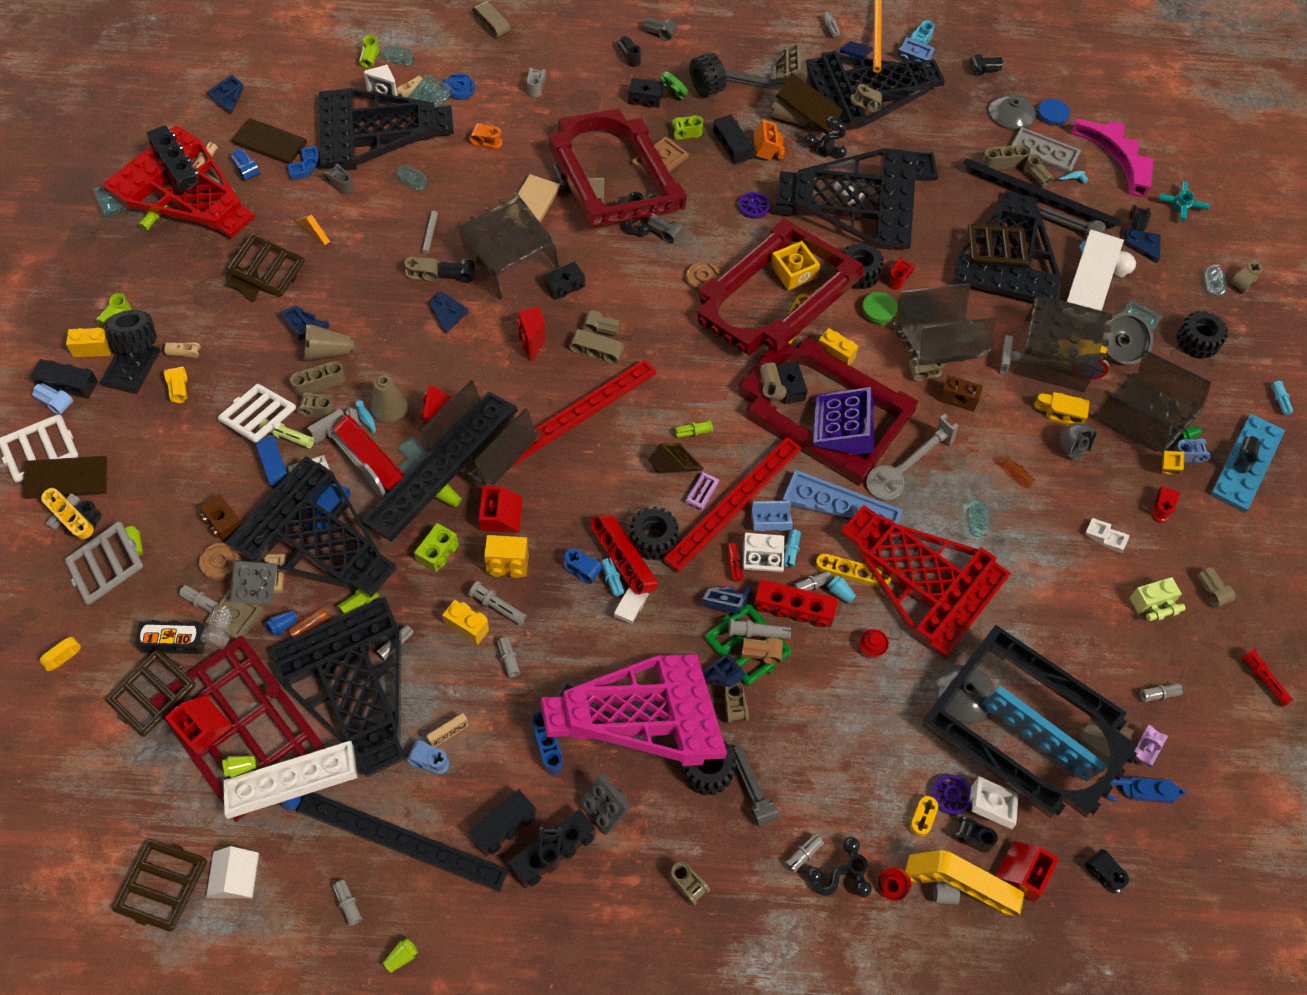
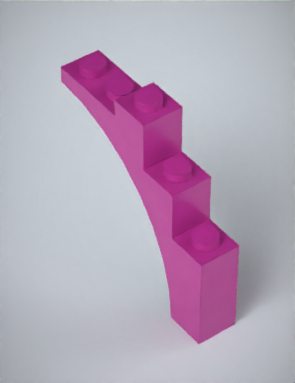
[1071,118,1154,198]

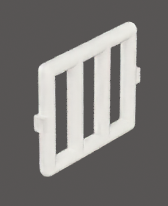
[218,384,296,442]
[0,414,78,482]

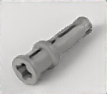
[468,581,527,625]
[728,618,791,640]

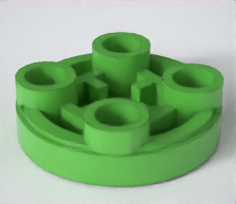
[659,71,688,100]
[862,292,898,326]

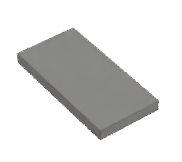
[1011,127,1081,174]

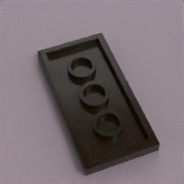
[775,72,843,134]
[231,118,307,164]
[23,456,108,499]

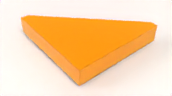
[296,215,330,245]

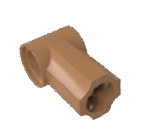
[742,638,783,664]

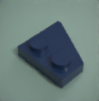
[207,75,244,115]
[1124,228,1161,263]
[429,291,468,334]
[280,306,329,340]
[702,586,752,614]
[702,653,746,687]

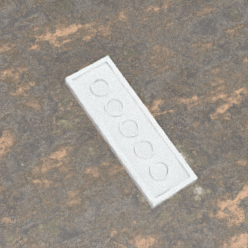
[1062,230,1124,328]
[223,741,357,819]

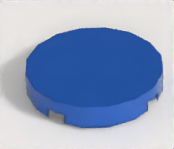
[443,73,475,100]
[1037,99,1070,126]

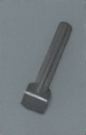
[1040,207,1106,239]
[732,746,779,827]

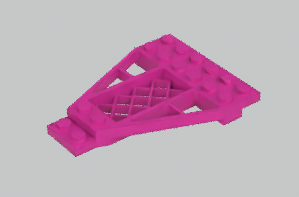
[541,654,727,766]

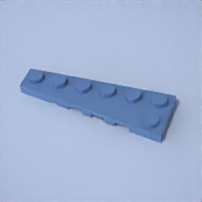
[782,470,903,524]

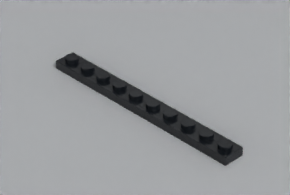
[963,158,1121,228]
[298,792,509,893]

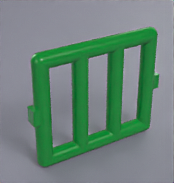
[705,604,792,686]

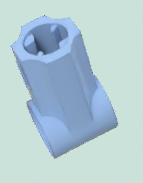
[32,383,73,415]

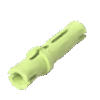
[259,419,314,448]

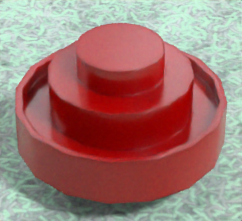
[858,629,889,659]
[878,866,912,901]

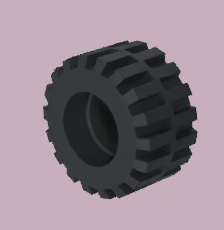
[689,52,727,98]
[842,242,884,289]
[104,310,157,354]
[1176,311,1228,359]
[629,506,679,560]
[681,740,736,796]

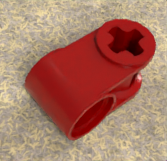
[887,257,916,290]
[1152,485,1181,523]

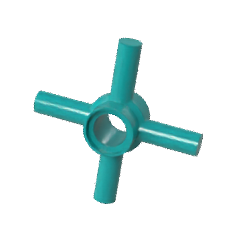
[1158,181,1210,222]

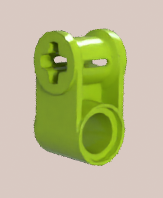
[671,115,703,140]

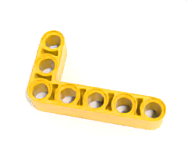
[905,850,1024,917]

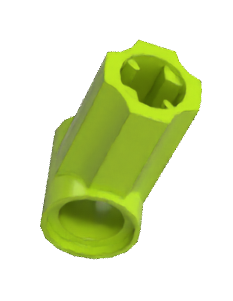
[359,35,379,69]
[96,293,132,328]
[338,589,381,616]

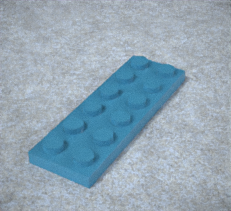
[1210,414,1285,513]
[982,685,1107,781]

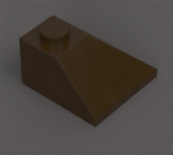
[648,443,704,473]

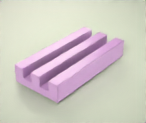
[685,472,719,512]

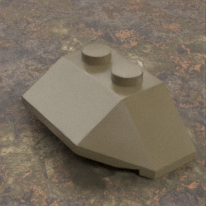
[773,42,807,84]

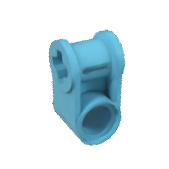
[911,20,935,45]

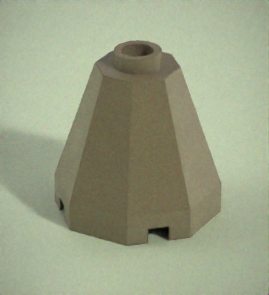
[1078,724,1134,767]

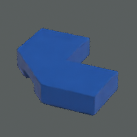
[287,146,320,181]

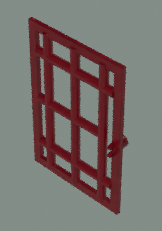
[150,635,326,822]

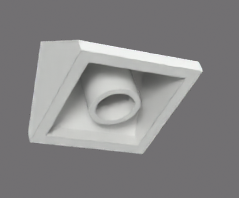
[364,65,397,105]
[206,846,259,899]

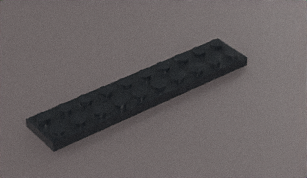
[361,392,518,542]

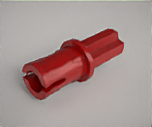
[726,543,743,582]

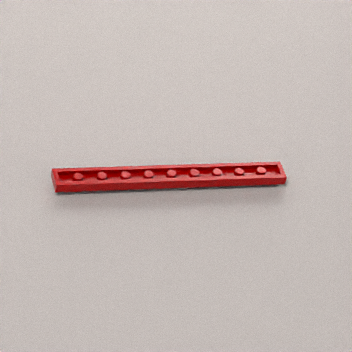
[497,359,656,469]
[664,437,802,573]

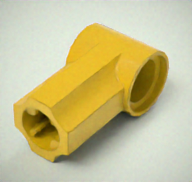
[164,366,188,404]

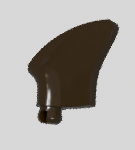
[226,264,260,302]

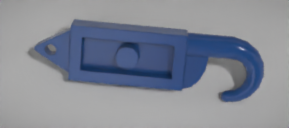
[1106,777,1187,804]

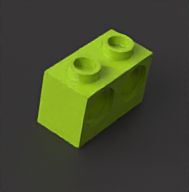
[414,523,458,573]

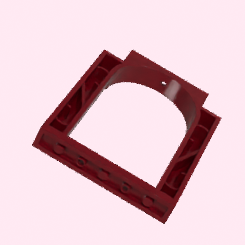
[549,108,687,227]
[696,218,863,356]
[738,337,919,487]

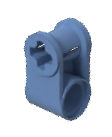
[1172,438,1211,463]
[406,740,450,775]

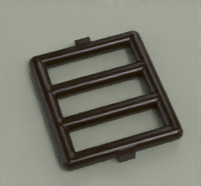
[967,223,1029,266]
[227,233,305,297]
[106,649,196,737]
[112,839,207,932]

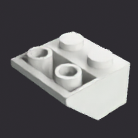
[742,533,784,572]

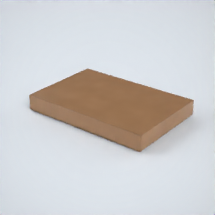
[631,136,689,180]

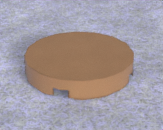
[686,262,720,292]
[199,542,241,581]

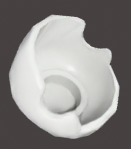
[1113,251,1137,277]

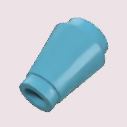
[827,575,857,604]

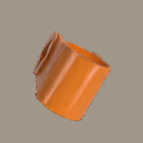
[470,123,503,149]

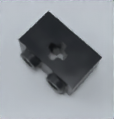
[628,78,663,108]
[544,261,585,300]
[776,361,808,405]

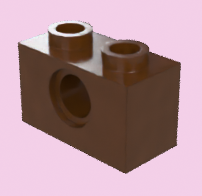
[939,375,983,412]
[199,493,242,542]

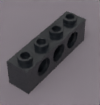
[146,125,200,193]
[508,809,596,888]

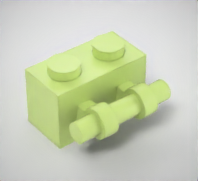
[1130,577,1185,621]

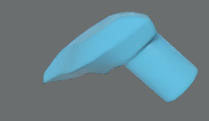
[1059,171,1089,184]
[356,401,376,433]

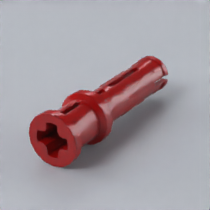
[1240,648,1294,707]

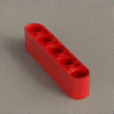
[333,414,405,491]
[590,515,658,595]

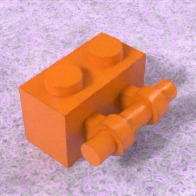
[753,119,785,160]

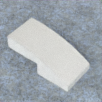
[1086,518,1130,554]
[614,587,649,624]

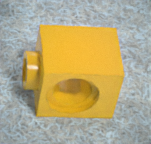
[1161,451,1184,475]

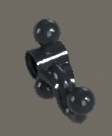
[804,116,847,158]
[612,192,657,237]
[805,837,872,898]

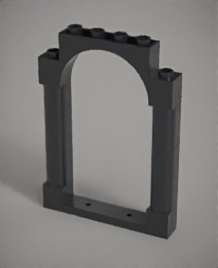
[922,625,1138,818]

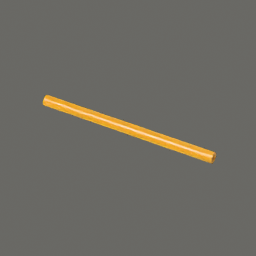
[873,0,882,73]

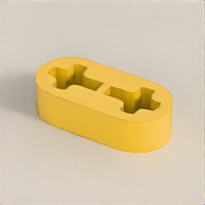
[40,637,81,671]
[910,796,938,837]

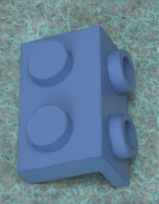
[898,37,935,61]
[751,501,793,531]

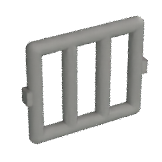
[65,522,143,605]

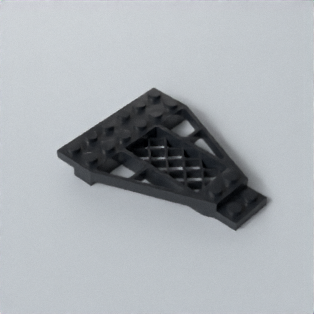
[806,51,945,131]
[319,88,454,171]
[777,148,917,250]
[952,191,1061,306]
[226,456,397,598]
[270,597,407,778]

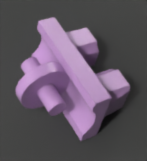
[1134,725,1168,767]

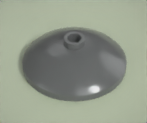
[988,94,1036,131]
[1101,312,1154,365]
[935,665,995,724]

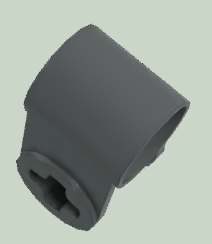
[322,164,354,195]

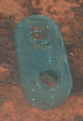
[383,46,415,65]
[397,165,428,190]
[1204,264,1227,296]
[967,501,990,538]

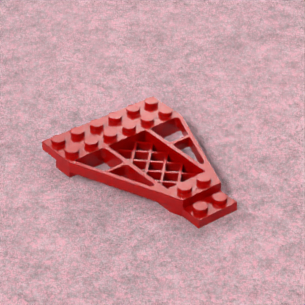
[101,125,255,239]
[840,505,1011,659]

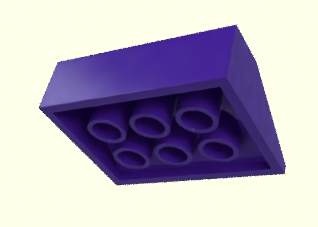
[813,387,874,455]

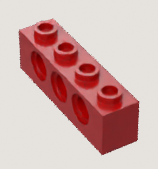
[753,579,838,628]

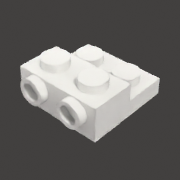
[970,777,1018,829]

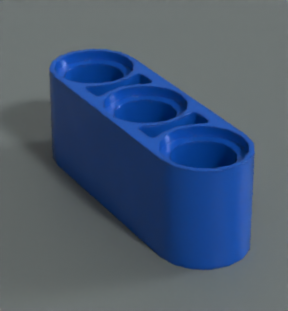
[255,435,288,487]
[305,484,351,536]
[532,711,563,775]

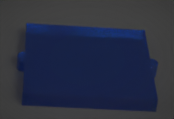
[840,41,873,59]

